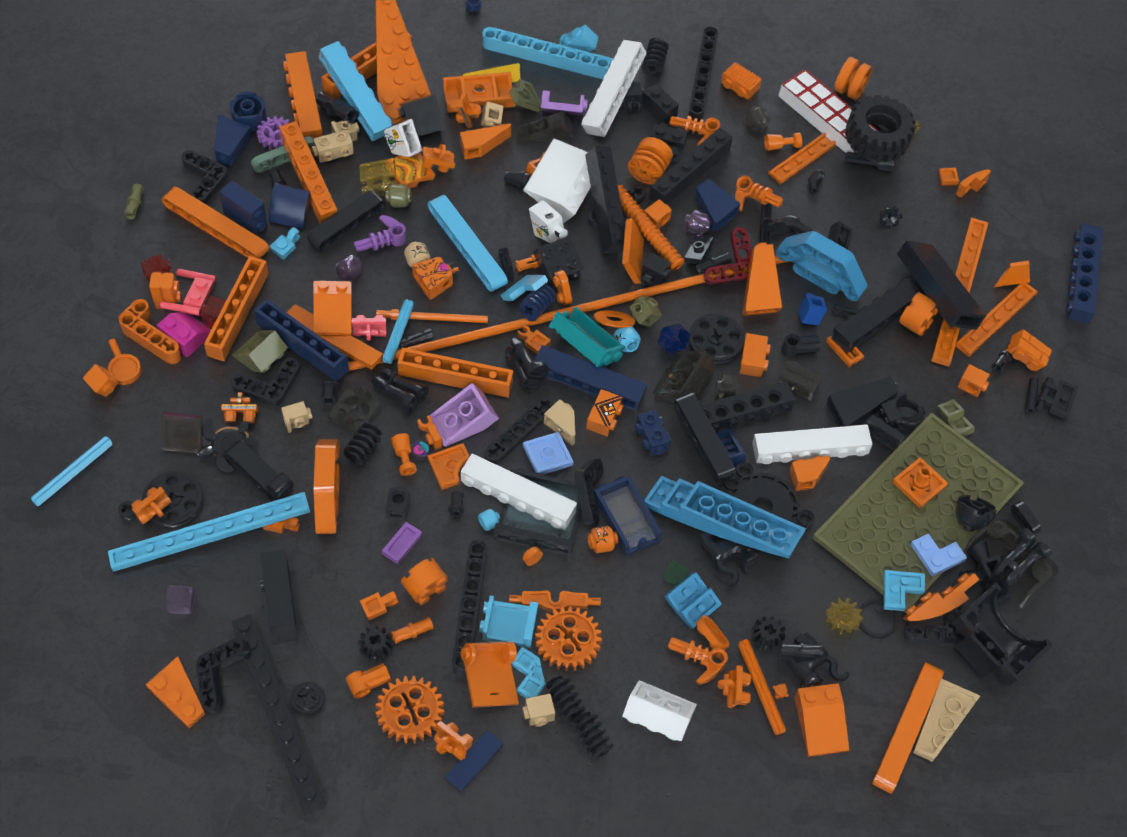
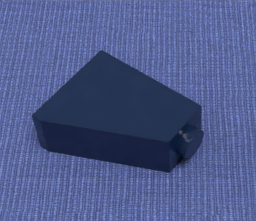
[214,115,252,167]
[695,179,740,234]

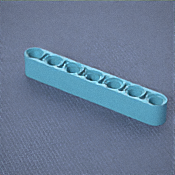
[427,194,508,292]

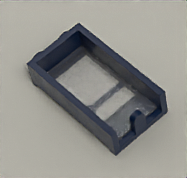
[594,475,662,556]

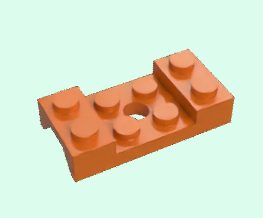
[443,72,515,113]

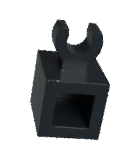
[641,253,671,288]

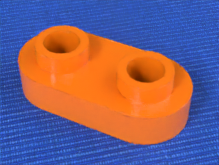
[553,270,572,306]
[696,615,730,651]

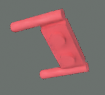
[160,269,217,316]

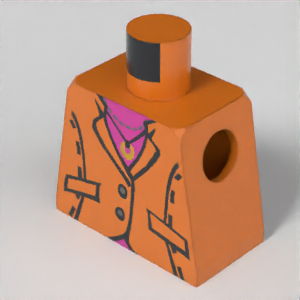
[412,257,459,300]

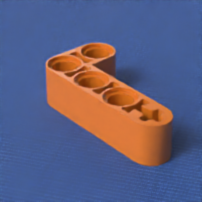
[118,299,181,364]

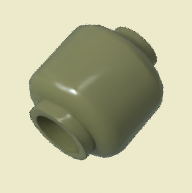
[385,184,412,208]

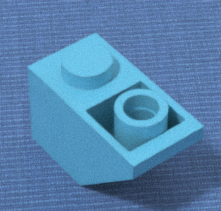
[559,25,599,52]

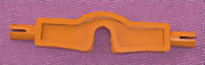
[509,590,601,612]

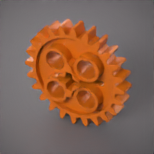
[535,606,602,672]
[376,676,444,744]

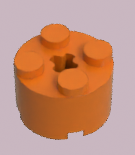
[899,292,939,336]
[401,558,448,606]

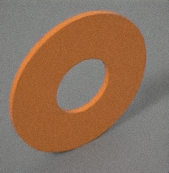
[594,310,635,328]

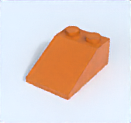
[313,281,352,336]
[794,683,849,757]

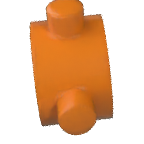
[772,683,789,700]

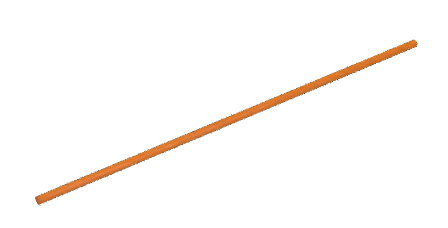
[348,255,789,372]

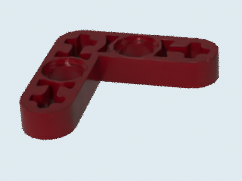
[703,227,752,285]

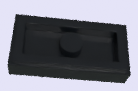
[684,235,714,265]

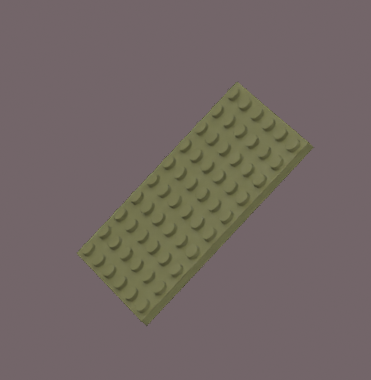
[812,413,1024,612]

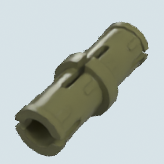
[124,184,144,219]

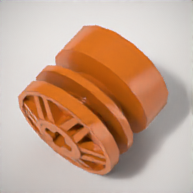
[628,137,673,185]

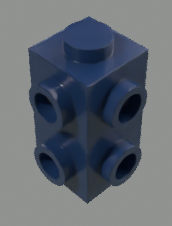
[635,410,671,456]

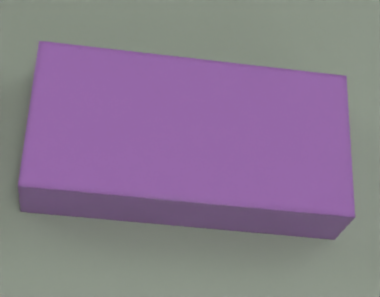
[382,522,422,565]

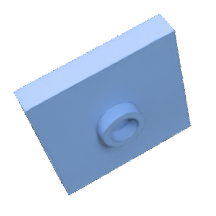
[523,432,573,474]

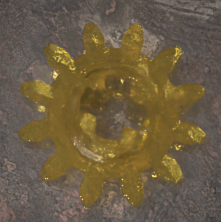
[826,598,863,634]

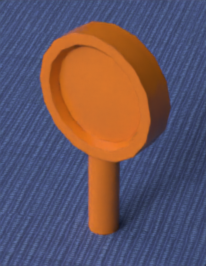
[108,338,142,385]

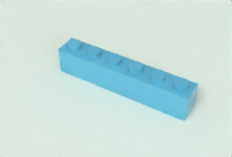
[319,41,393,142]

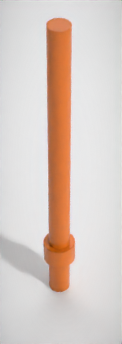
[376,309,488,323]

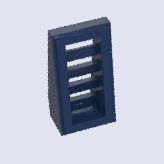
[716,428,745,467]

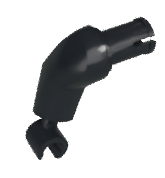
[762,215,812,236]

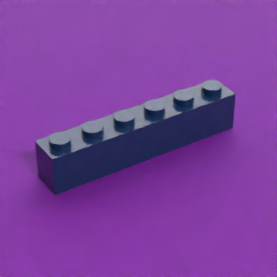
[254,299,349,382]
[534,345,647,411]

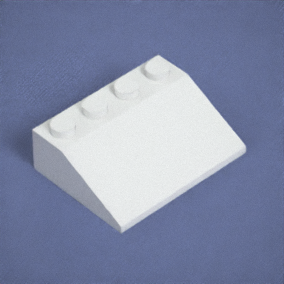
[523,139,591,222]

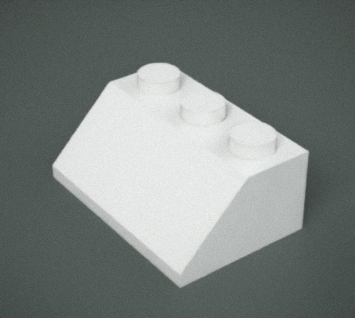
[622,680,697,741]

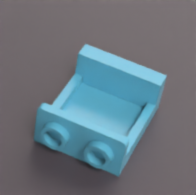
[479,596,538,648]

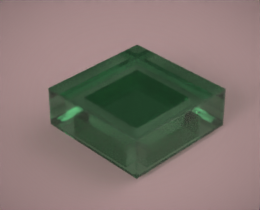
[663,560,690,585]

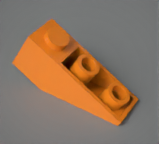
[460,123,511,159]

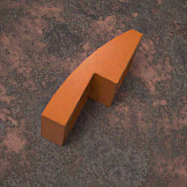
[956,169,991,198]

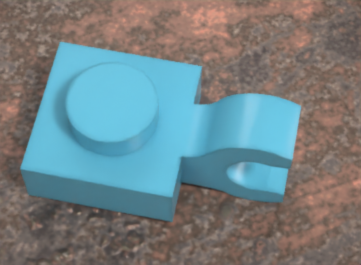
[269,227,301,260]

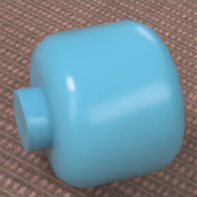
[478,509,500,531]

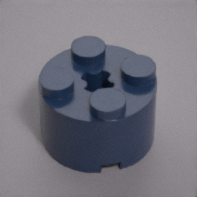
[230,92,267,132]

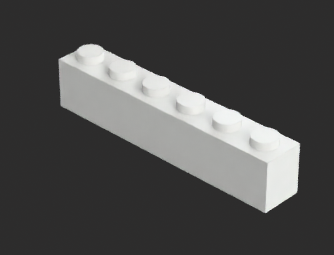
[581,40,646,137]
[752,425,872,464]
[461,454,577,530]

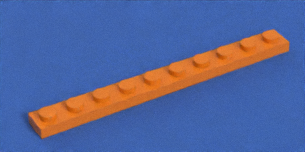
[931,218,988,367]

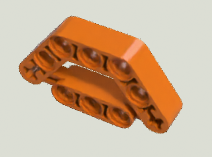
[314,439,340,534]

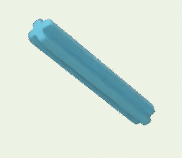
[383,299,414,364]

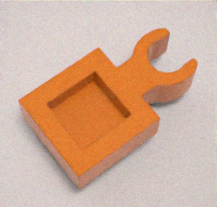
[518,325,551,354]

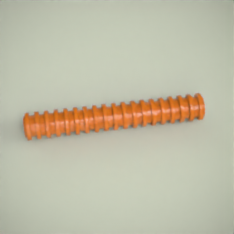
[618,185,685,270]

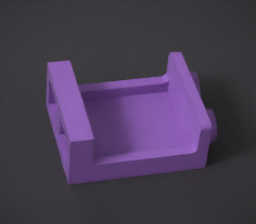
[541,90,588,116]

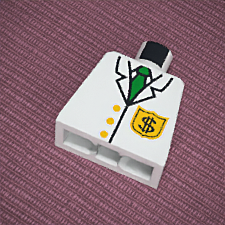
[384,119,422,157]
[529,200,568,243]

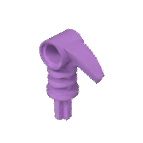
[354,215,406,252]

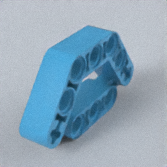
[776,231,867,301]

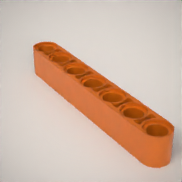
[161,186,270,259]
[872,662,944,794]

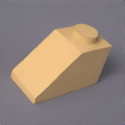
[544,400,575,446]

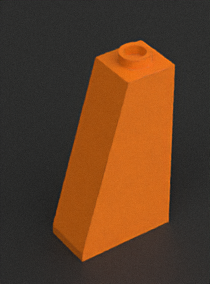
[742,242,782,316]

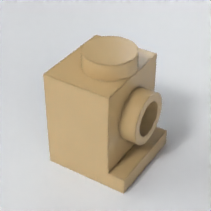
[480,101,504,127]
[331,120,359,142]
[281,401,312,433]

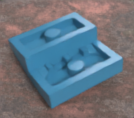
[664,572,722,629]

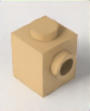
[522,694,555,726]

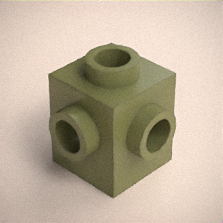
[629,296,662,327]

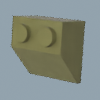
[232,330,288,373]

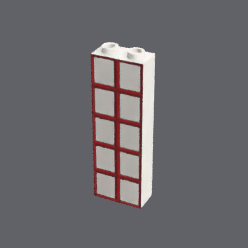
[779,69,878,153]

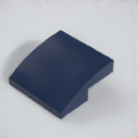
[268,183,310,229]

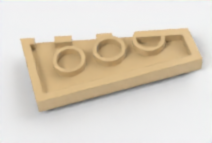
[913,679,980,762]

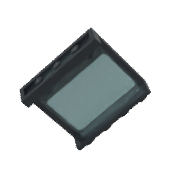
[494,468,582,556]

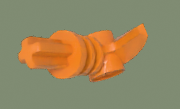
[669,115,720,146]
[735,176,783,212]
[668,637,728,685]

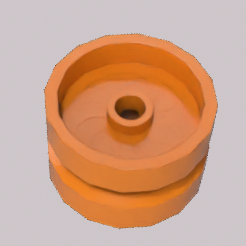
[834,57,873,100]

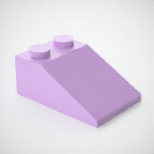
[429,383,499,447]

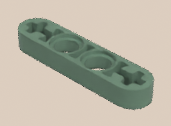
[251,136,314,173]

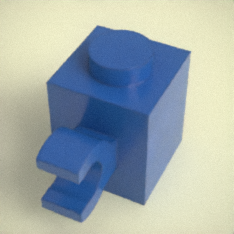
[798,293,827,326]

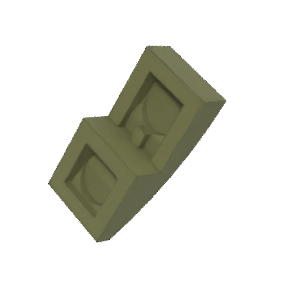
[937,399,975,437]

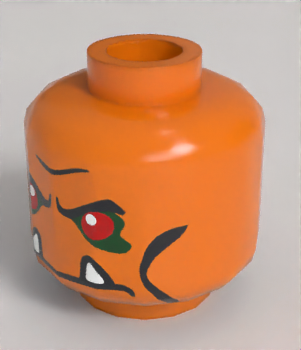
[587,526,618,553]

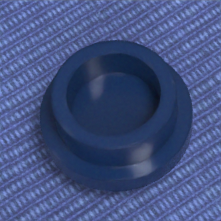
[465,0,482,12]

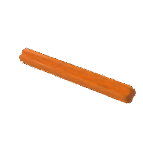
[738,639,786,735]

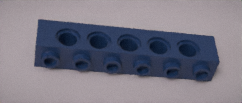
[1066,223,1103,324]

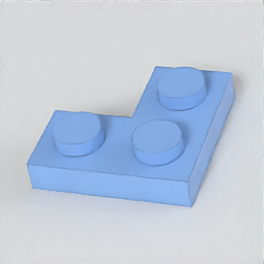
[910,534,967,577]

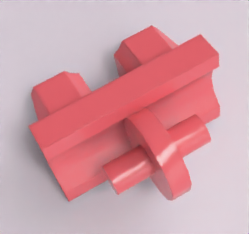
[352,315,387,341]

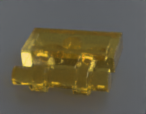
[359,158,397,194]

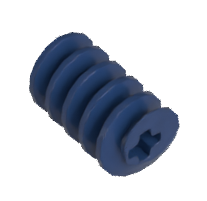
[519,285,556,321]

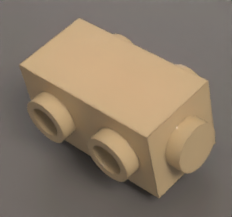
[312,130,354,163]

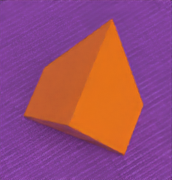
[993,261,1030,288]

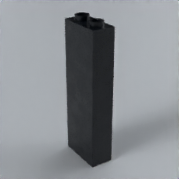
[897,240,986,330]

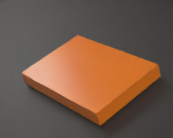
[622,218,644,284]

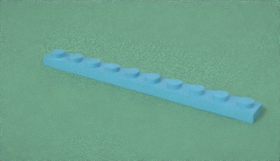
[108,492,310,572]

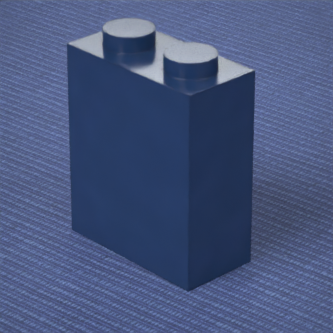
[219,181,268,235]

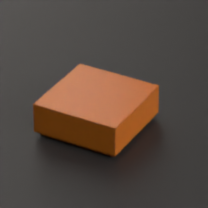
[938,168,959,186]

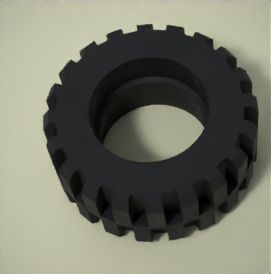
[845,95,916,162]

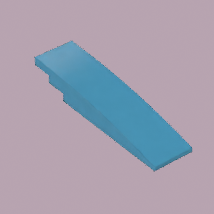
[644,476,806,558]

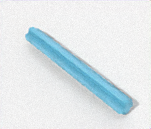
[31,436,112,506]

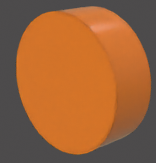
[522,547,543,566]

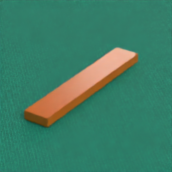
[768,133,836,185]
[955,283,1038,357]
[286,304,383,370]

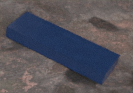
[445,730,503,793]

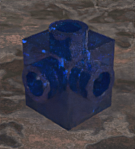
[658,323,691,353]

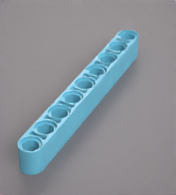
[482,27,614,79]

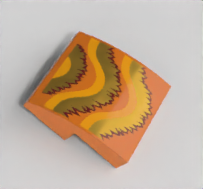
[385,152,435,188]

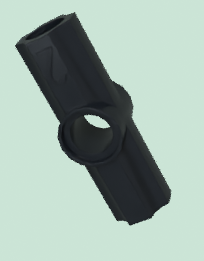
[316,91,358,123]

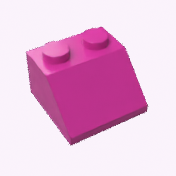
[157,312,211,358]

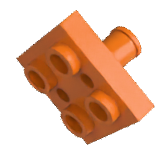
[892,457,949,509]

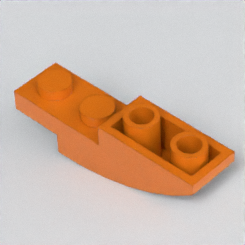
[903,573,980,621]

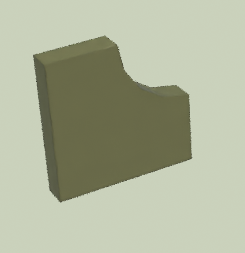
[509,79,542,112]

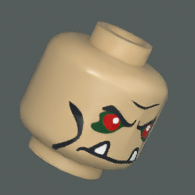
[404,242,430,267]

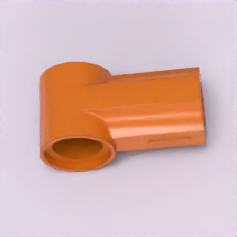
[345,663,391,699]

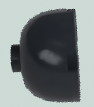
[955,495,997,531]

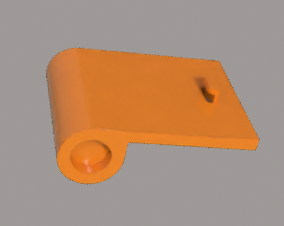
[461,642,519,708]

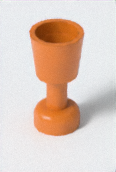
[764,132,802,151]
[391,433,417,476]

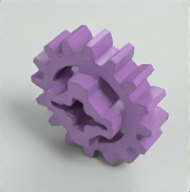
[257,116,290,150]

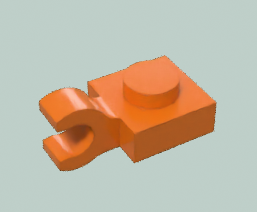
[418,416,442,451]
[263,517,300,534]
[360,591,398,621]

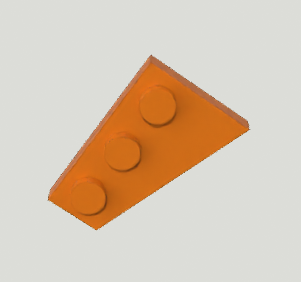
[146,656,205,729]

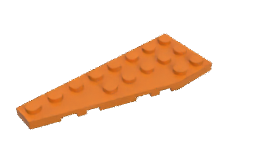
[375,0,431,126]

